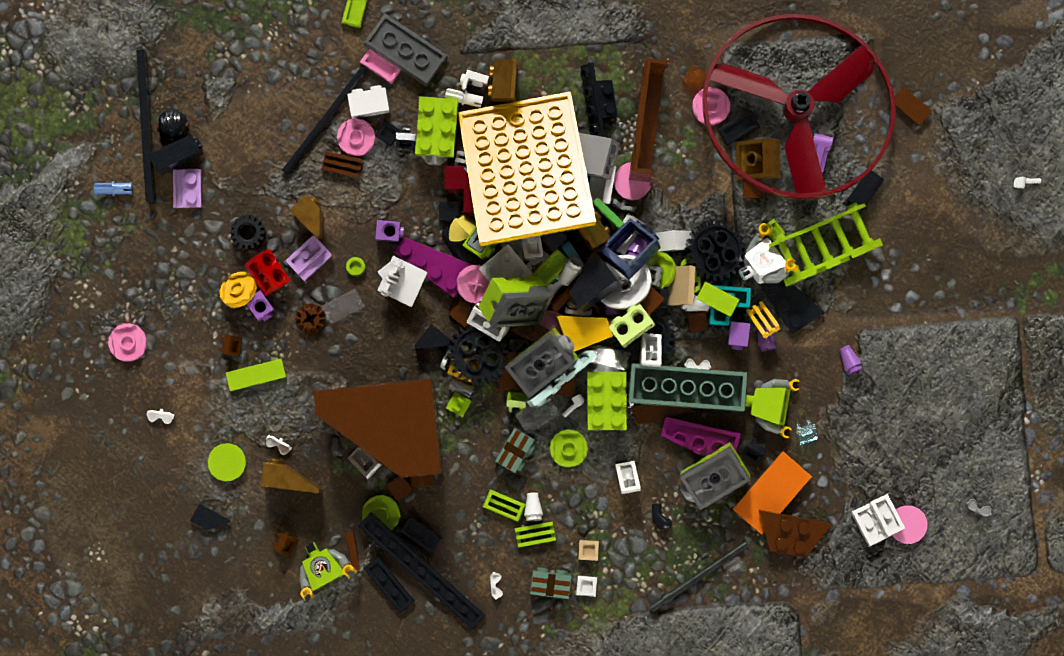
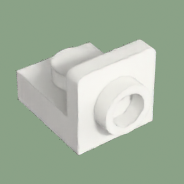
[459,70,489,91]

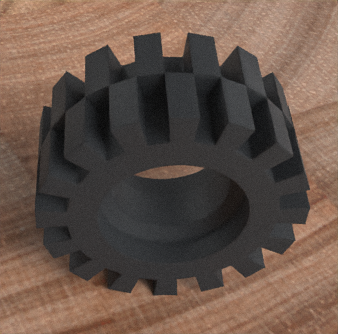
[230,215,266,250]

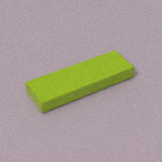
[226,359,286,391]

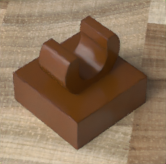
[219,335,242,357]
[272,533,298,557]

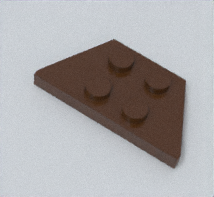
[759,509,831,558]

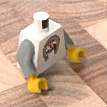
[739,223,799,284]

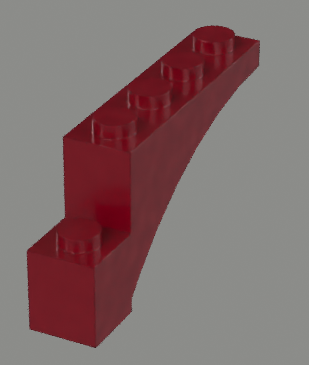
[444,165,475,216]

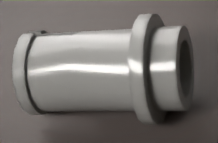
[448,378,474,398]

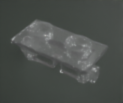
[590,345,631,371]

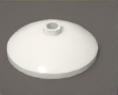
[601,255,652,309]

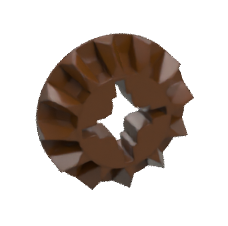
[295,303,326,334]

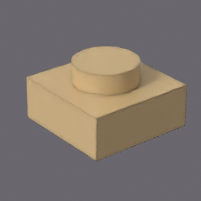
[579,540,599,561]

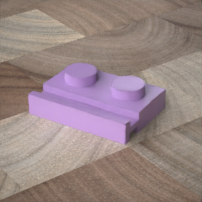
[173,169,202,208]
[285,235,333,281]

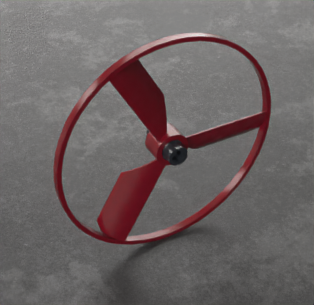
[702,14,895,199]

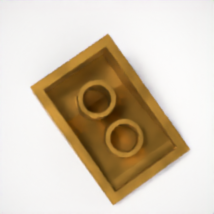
[577,209,612,253]
[261,459,322,493]

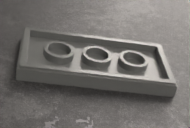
[363,14,448,87]

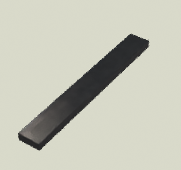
[136,49,156,204]
[358,512,485,629]

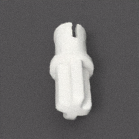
[445,88,483,108]

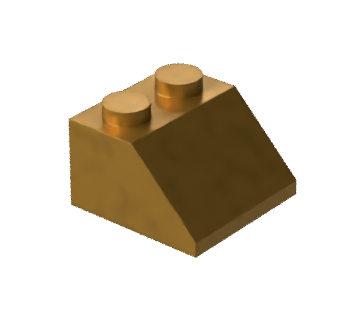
[488,59,517,103]
[736,138,781,180]
[290,194,323,241]

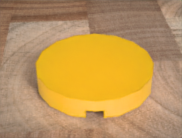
[220,272,257,308]

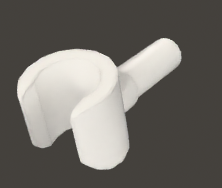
[1014,177,1041,189]
[562,394,584,418]

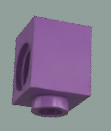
[375,220,404,243]
[246,291,275,322]
[727,321,750,350]

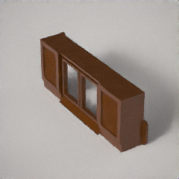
[629,58,669,186]

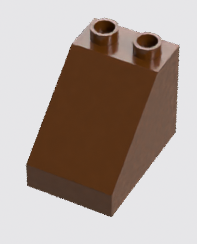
[313,379,443,487]

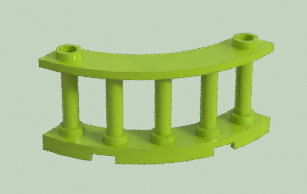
[768,203,883,287]

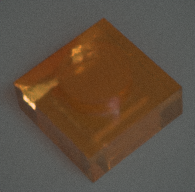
[683,64,708,91]

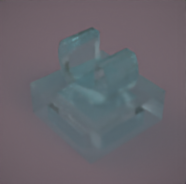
[796,420,818,445]

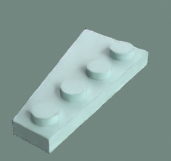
[526,350,597,407]

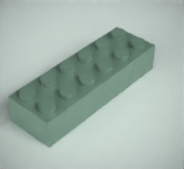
[627,364,747,412]

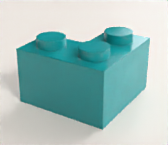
[708,285,751,326]

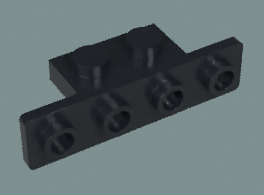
[580,62,618,137]

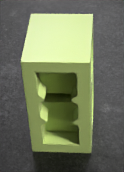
[609,304,655,348]

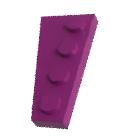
[393,237,472,298]
[661,416,741,457]

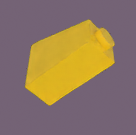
[555,315,613,352]

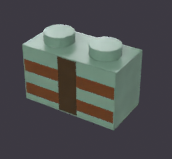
[495,428,535,473]
[530,567,571,599]

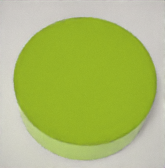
[346,257,366,277]

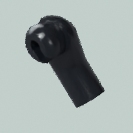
[652,504,672,530]

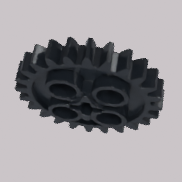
[684,220,746,282]
[613,308,675,364]
[447,325,509,386]

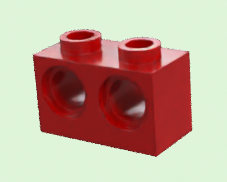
[245,249,290,297]

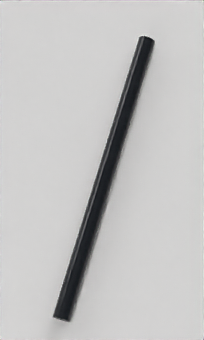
[281,65,368,175]

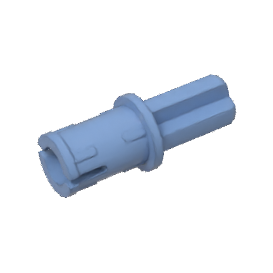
[94,181,133,196]

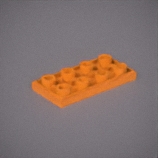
[733,451,812,535]

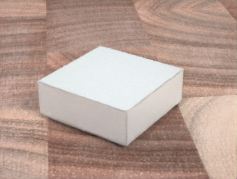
[576,576,597,597]

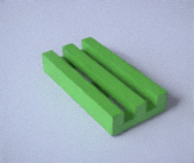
[593,198,624,231]

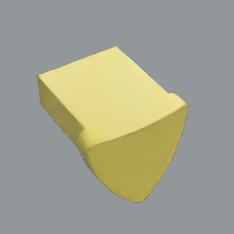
[449,213,476,241]

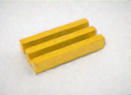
[746,301,781,338]

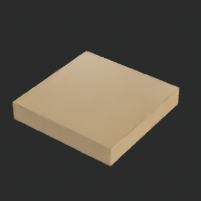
[667,266,696,306]

